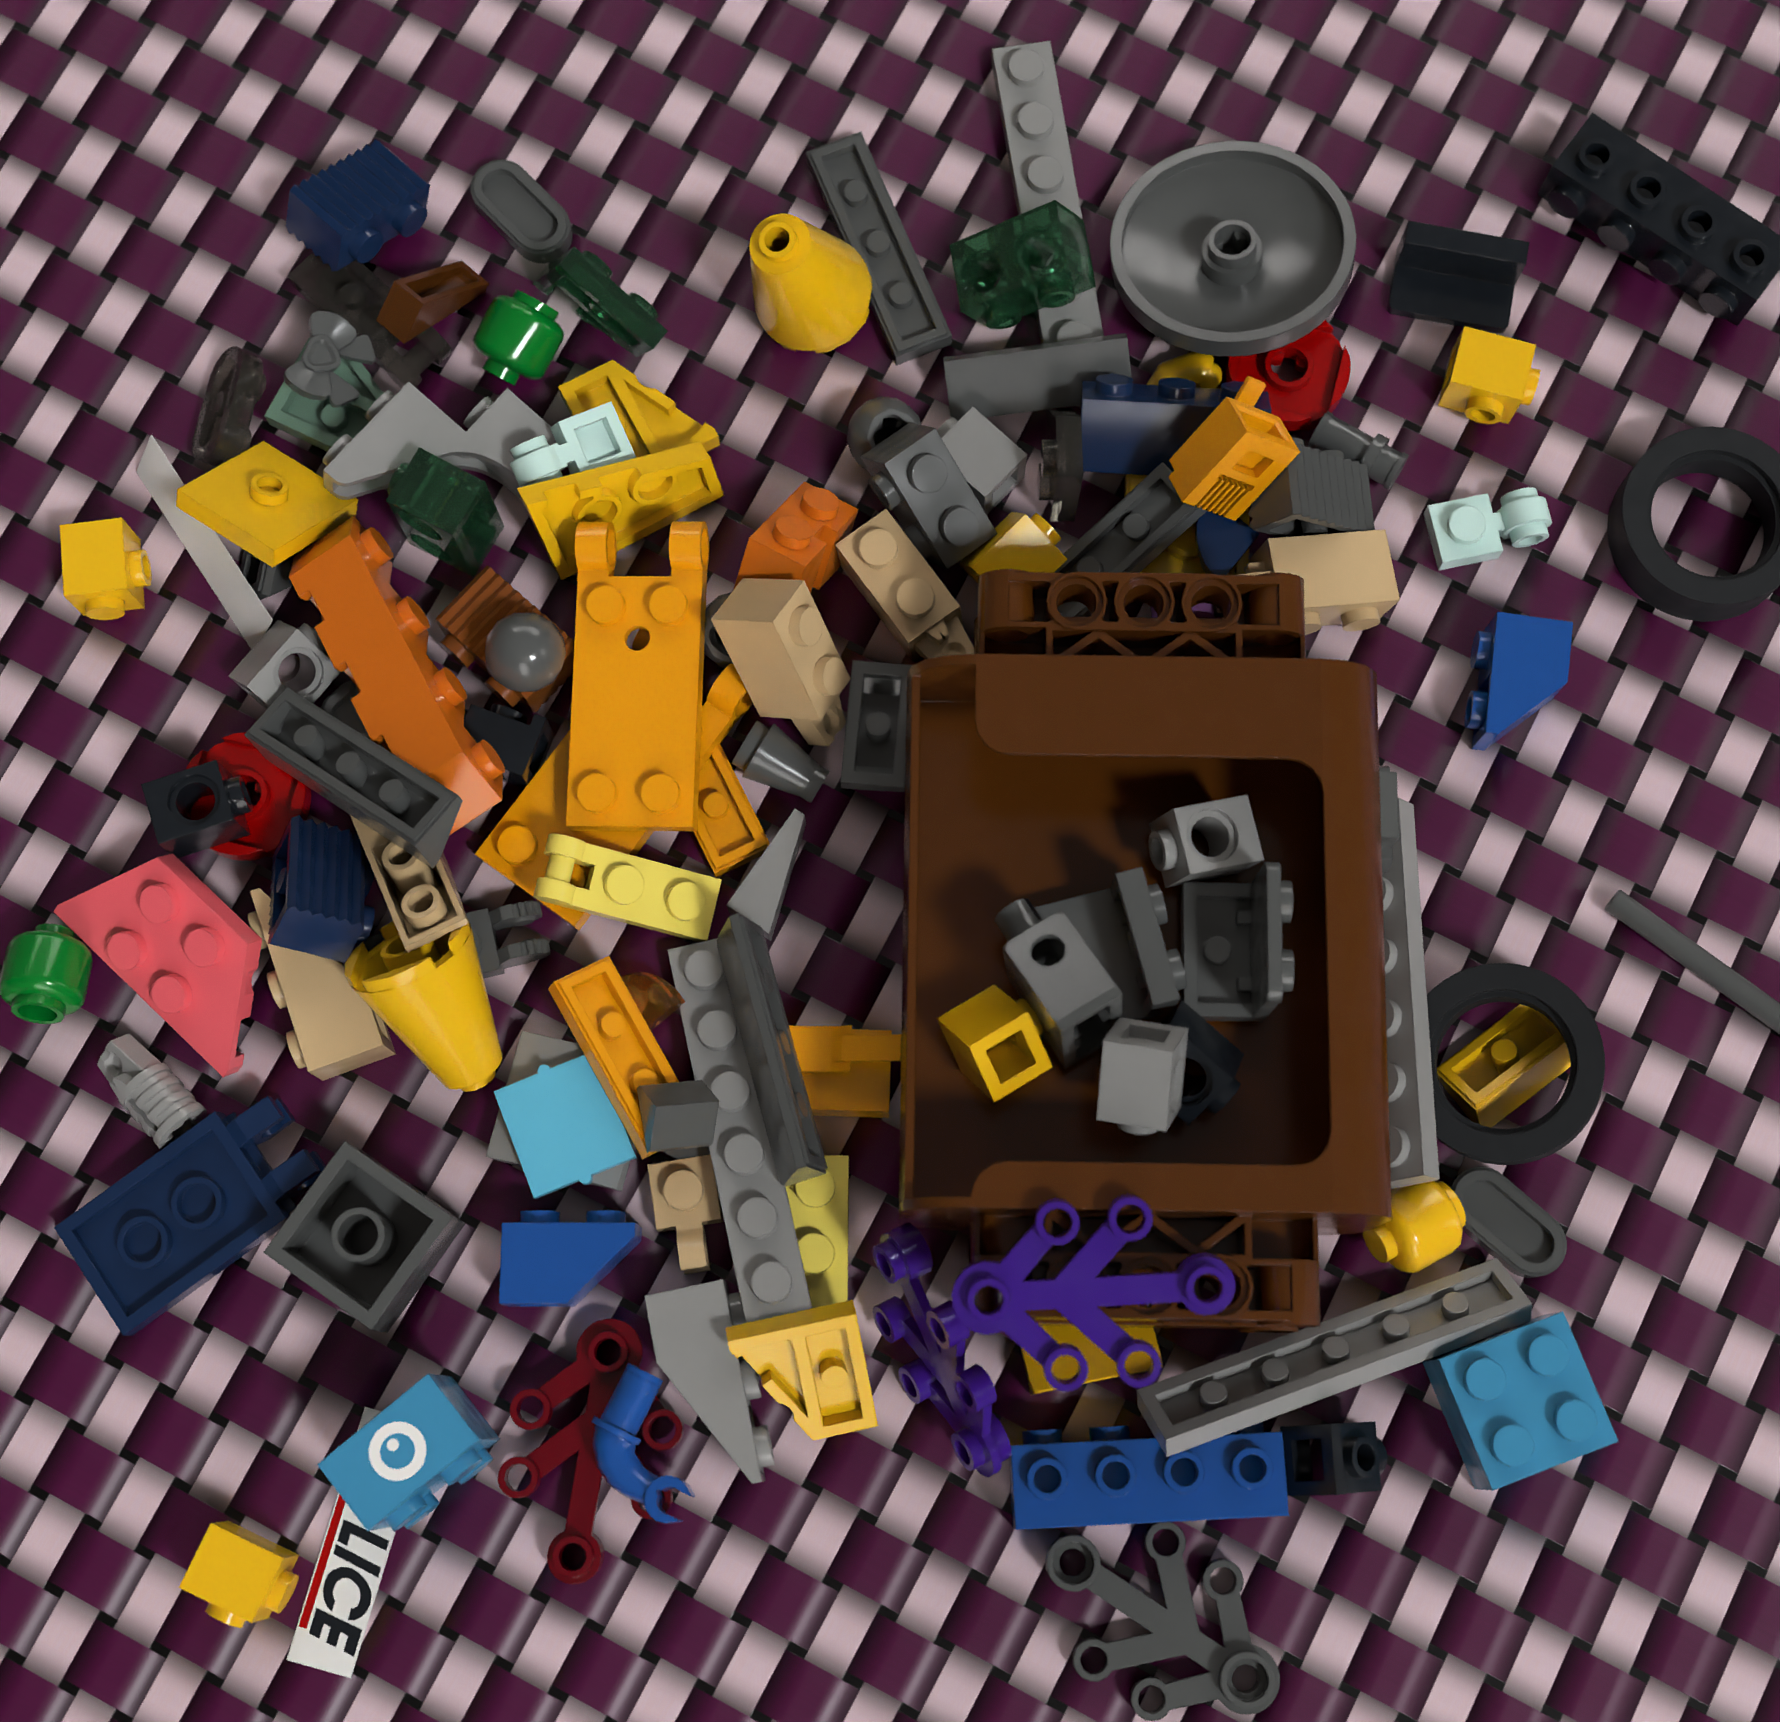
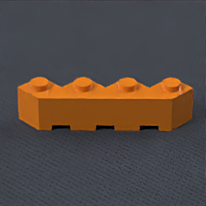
[289,516,505,835]

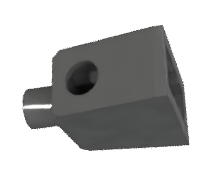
[995,898,1123,1069]

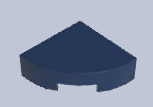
[1195,511,1259,575]

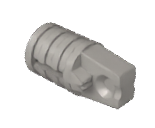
[97,1033,207,1150]

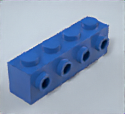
[1009,1421,1289,1530]

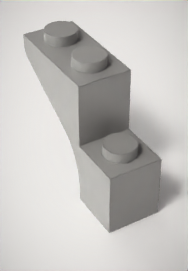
[322,381,556,500]

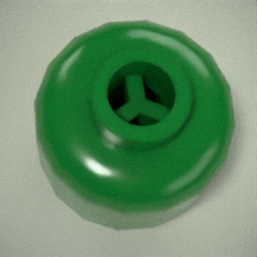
[473,289,564,386]
[0,923,93,1024]

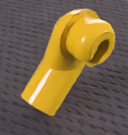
[1146,352,1223,389]

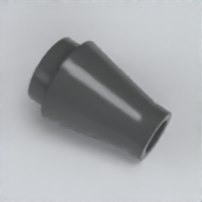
[732,720,830,803]

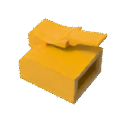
[1168,376,1300,521]
[789,1025,901,1118]

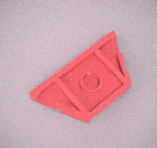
[53,853,262,1077]

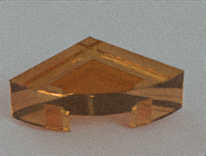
[621,972,685,1031]

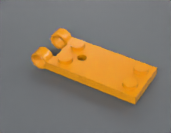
[566,521,709,831]
[475,629,753,931]

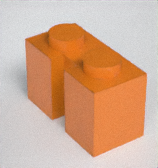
[733,481,859,593]

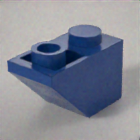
[1464,612,1573,751]
[499,1210,642,1307]

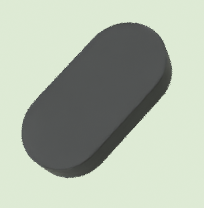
[471,160,573,263]
[1448,1167,1567,1278]

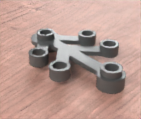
[1045,1522,1280,1721]

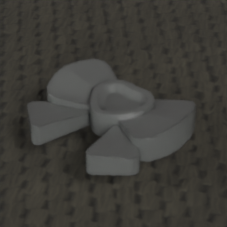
[283,311,376,408]

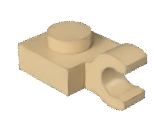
[647,1154,723,1275]

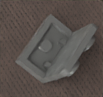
[1180,862,1294,1022]
[1034,867,1186,1043]

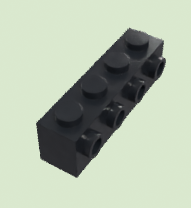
[1537,113,1780,327]

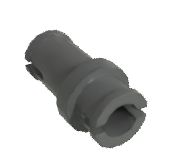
[1308,411,1409,490]

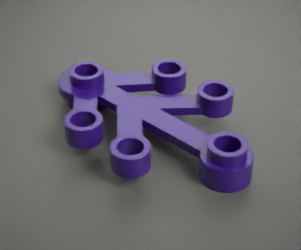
[952,1194,1235,1392]
[873,1222,1012,1477]

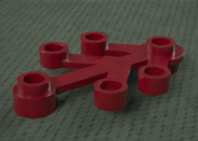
[498,1319,684,1584]

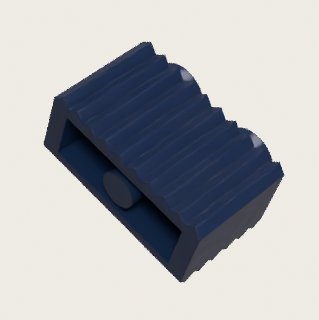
[286,139,430,271]
[267,815,375,963]

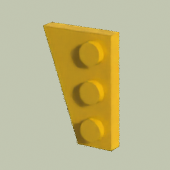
[517,441,724,580]

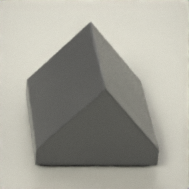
[637,1080,719,1152]

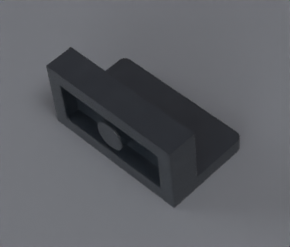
[1387,221,1530,334]

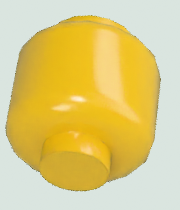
[1363,1181,1466,1273]

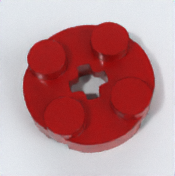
[1225,320,1351,431]
[185,732,311,861]

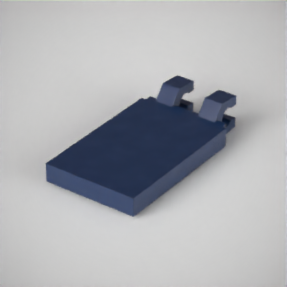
[54,1096,326,1336]

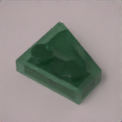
[532,246,668,357]

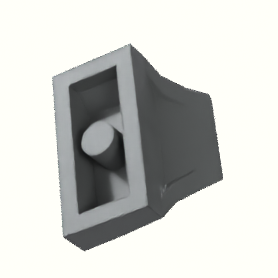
[840,660,912,792]

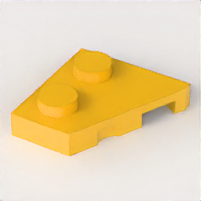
[558,360,720,457]
[725,1300,878,1441]

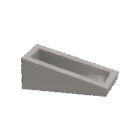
[726,809,806,941]

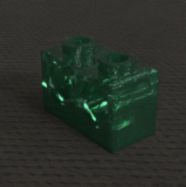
[949,200,1096,329]
[386,447,505,578]

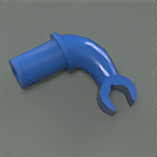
[591,1363,695,1524]

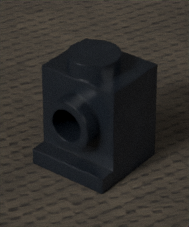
[464,704,555,789]
[1280,1422,1388,1496]

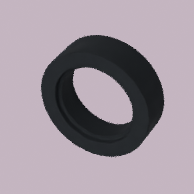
[1607,427,1780,622]
[1427,963,1605,1165]

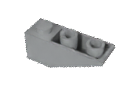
[644,1279,775,1484]

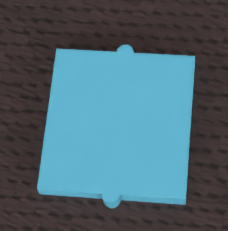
[493,1055,637,1199]

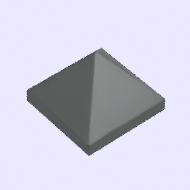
[240,550,293,600]

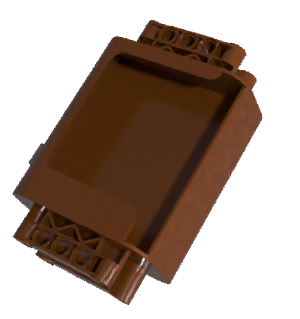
[899,569,1399,1333]

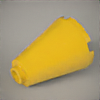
[749,213,873,353]
[344,918,502,1092]

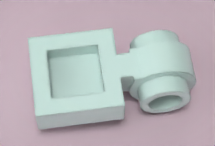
[509,401,637,487]
[1424,487,1552,571]

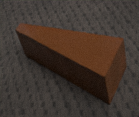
[376,261,489,344]

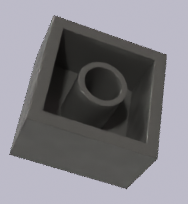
[263,1141,466,1333]

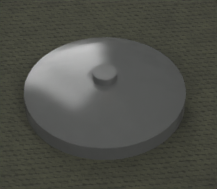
[1110,141,1356,357]

